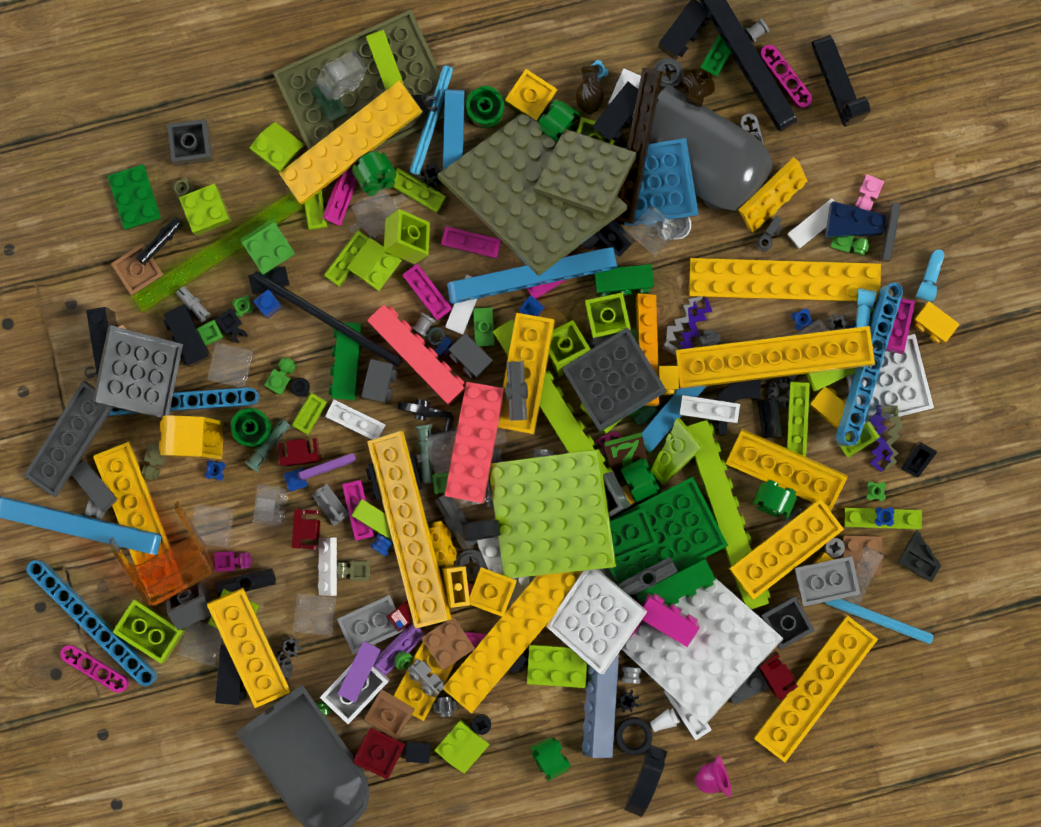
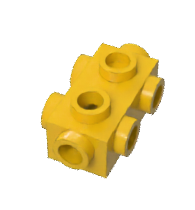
[428,520,456,568]

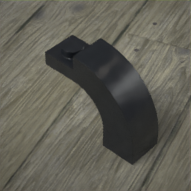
[714,379,761,436]
[624,745,668,817]

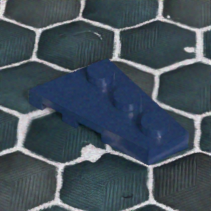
[825,201,886,239]

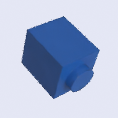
[254,289,283,318]

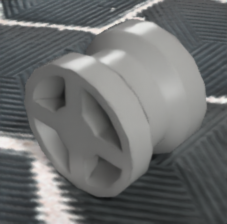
[85,498,105,520]
[823,538,845,557]
[621,666,642,684]

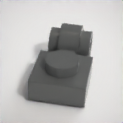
[756,216,783,252]

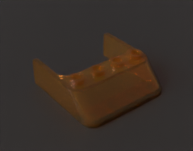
[109,501,214,606]

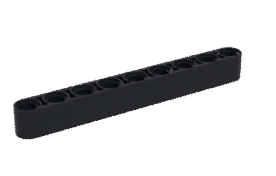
[699,0,797,132]

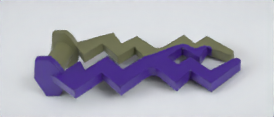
[869,405,904,472]

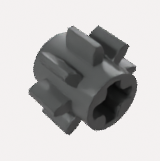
[825,313,849,331]
[699,329,721,347]
[278,635,302,660]
[434,696,457,717]

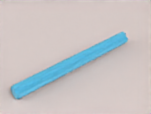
[410,65,453,175]
[823,599,934,644]

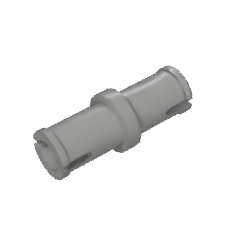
[176,286,210,322]

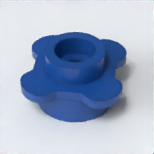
[791,309,813,330]
[205,460,226,481]
[875,507,894,526]

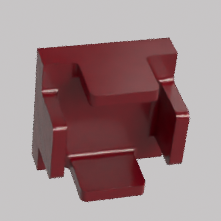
[278,438,322,467]
[291,509,321,549]
[758,651,798,700]
[352,727,405,780]

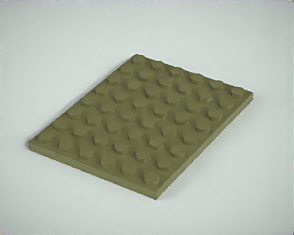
[273,10,448,152]
[437,113,627,276]

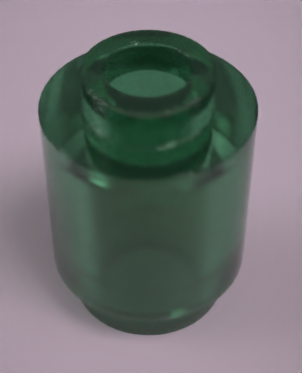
[629,405,658,426]

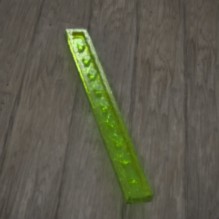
[132,192,303,313]

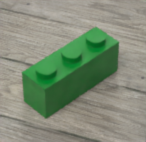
[594,264,654,297]

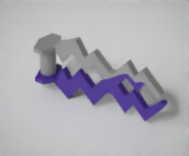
[662,297,712,358]

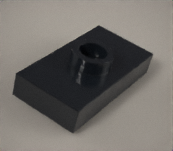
[758,398,782,439]

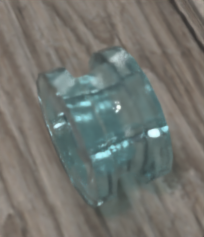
[428,328,445,346]

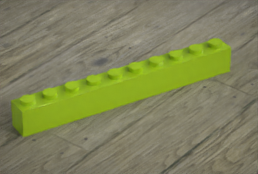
[493,319,616,477]
[687,420,771,609]

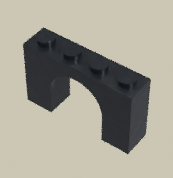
[86,307,117,377]

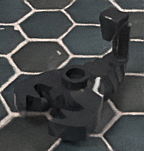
[397,399,454,442]

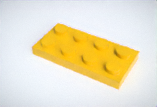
[738,157,807,233]
[394,641,455,721]

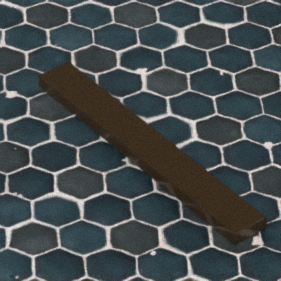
[614,68,663,224]

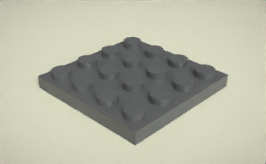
[92,325,183,419]
[562,327,667,432]

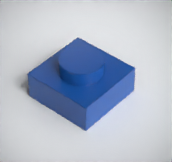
[519,295,545,316]
[435,336,453,357]
[284,468,308,492]

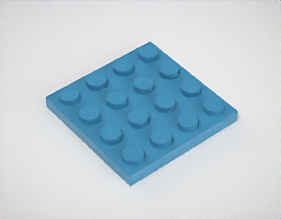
[624,138,699,226]

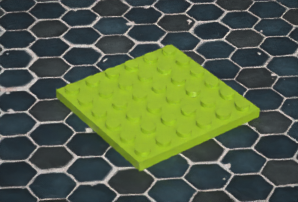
[489,449,616,578]

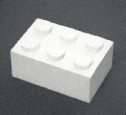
[320,664,390,724]

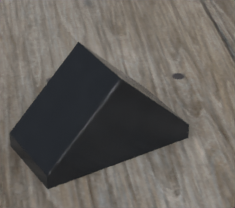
[901,442,937,478]

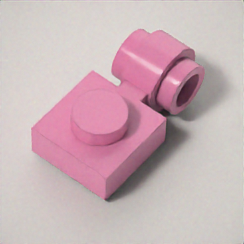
[855,174,884,211]

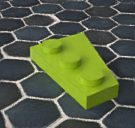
[651,418,704,485]

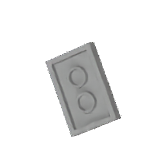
[794,556,861,606]
[337,595,405,654]

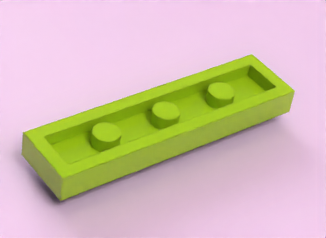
[787,381,810,457]
[844,508,922,529]

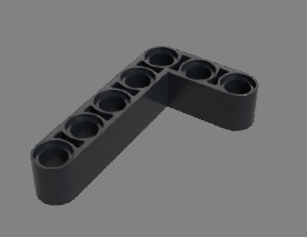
[811,35,871,127]

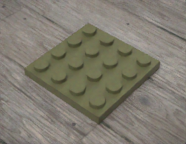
[534,129,636,217]

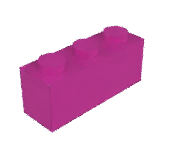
[641,593,700,647]

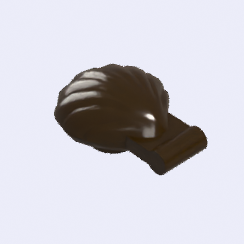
[576,65,604,114]
[682,69,715,107]

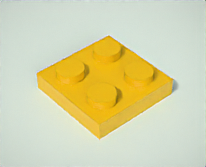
[505,69,558,121]
[469,567,517,617]

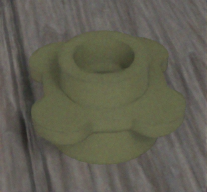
[171,177,194,200]

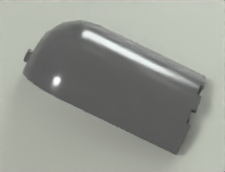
[626,85,773,211]
[236,685,370,827]

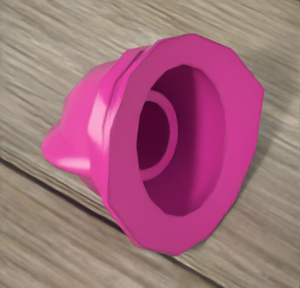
[694,755,732,798]

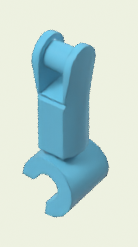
[916,250,944,303]
[855,288,877,328]

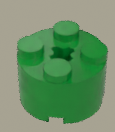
[466,86,504,128]
[538,99,581,142]
[352,151,397,196]
[231,408,272,447]
[620,457,661,503]
[752,480,797,520]
[529,736,571,782]

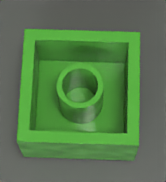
[241,218,295,274]

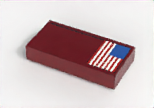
[386,600,413,632]

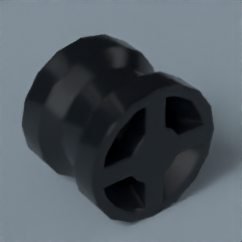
[472,714,491,735]

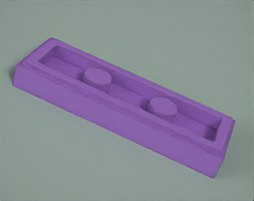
[297,453,355,481]
[374,622,426,676]
[338,641,381,703]

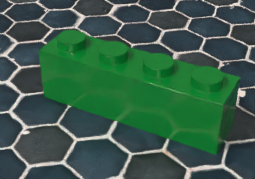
[329,322,362,401]
[636,558,716,605]

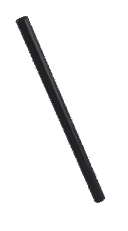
[252,271,403,367]

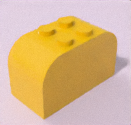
[159,416,224,460]

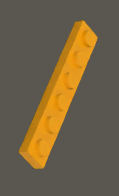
[636,293,659,406]

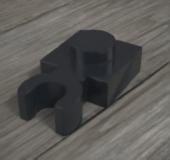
[411,94,438,115]
[215,308,248,344]

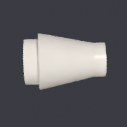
[650,708,680,732]

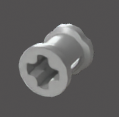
[744,18,770,43]
[411,312,436,337]

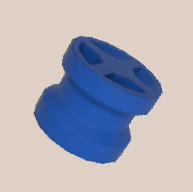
[370,533,394,556]

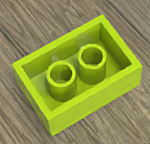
[113,599,186,664]
[527,644,587,688]

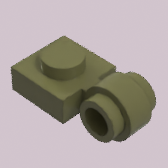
[142,442,167,481]
[337,561,370,581]

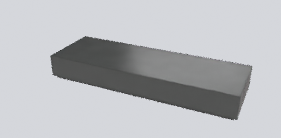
[880,203,901,263]
[71,460,118,513]

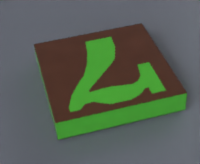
[604,433,649,475]

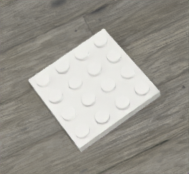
[846,334,934,424]
[546,569,647,674]

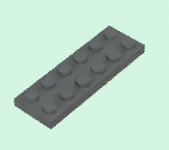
[24,381,113,497]

